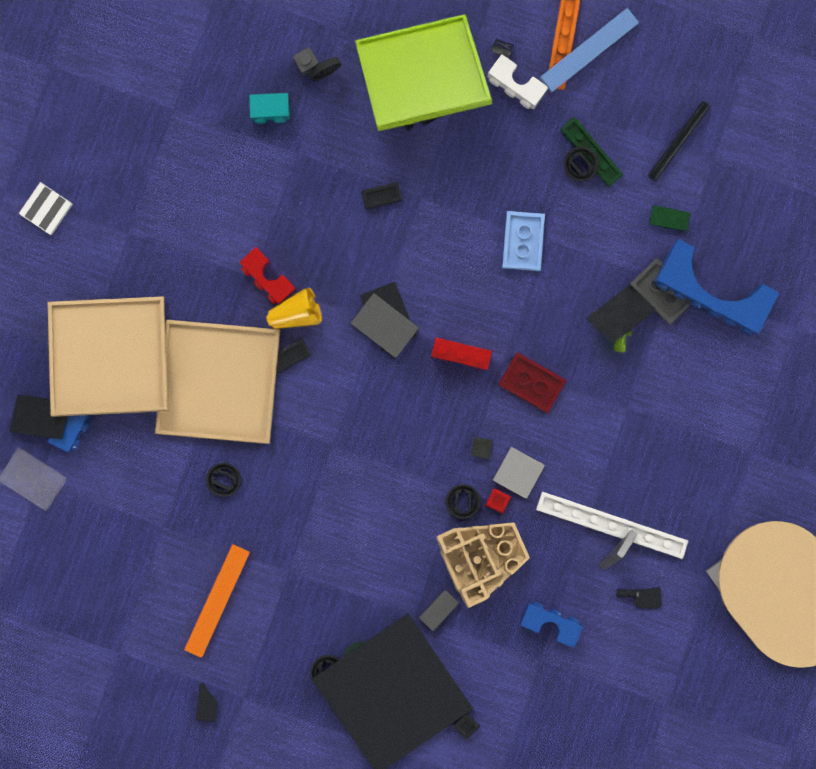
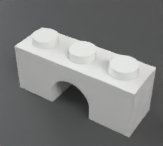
[487,54,548,110]

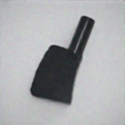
[616,587,662,609]

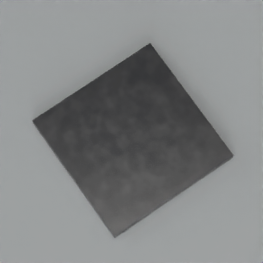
[312,613,473,769]

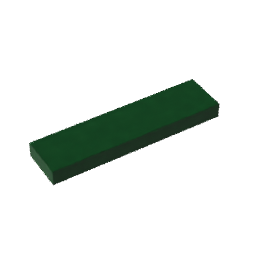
[560,117,623,188]

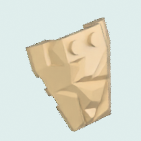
[436,523,530,608]

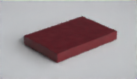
[498,352,567,414]

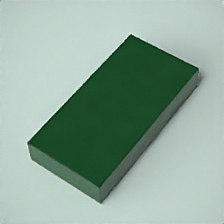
[649,205,690,232]

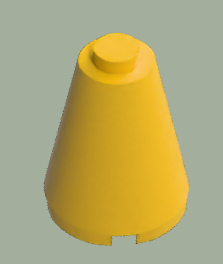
[266,288,322,329]

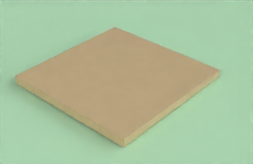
[48,297,168,417]
[155,320,280,444]

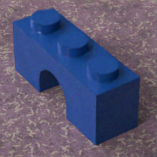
[519,601,583,648]

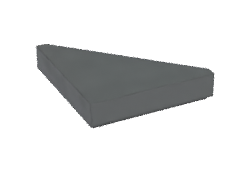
[599,529,637,570]

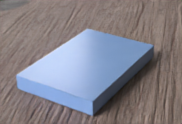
[502,211,545,271]

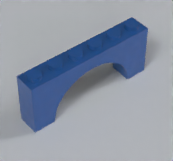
[654,239,779,336]

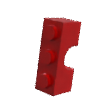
[239,247,297,304]
[431,338,492,371]

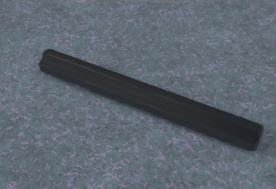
[648,101,710,181]

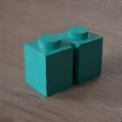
[249,93,290,124]

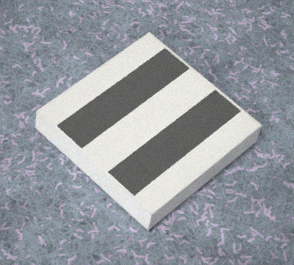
[19,182,73,235]

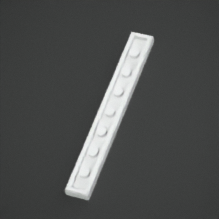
[536,492,688,559]

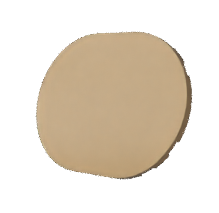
[718,521,816,668]

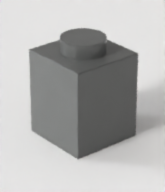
[293,47,319,78]

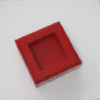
[486,488,511,514]

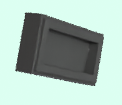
[419,590,459,631]

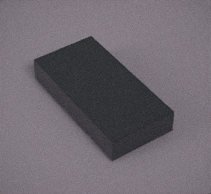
[361,182,402,210]
[277,338,312,374]

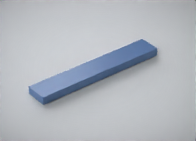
[540,8,639,93]

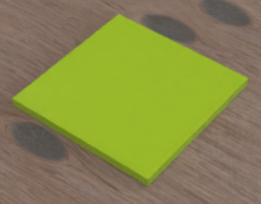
[355,14,492,131]

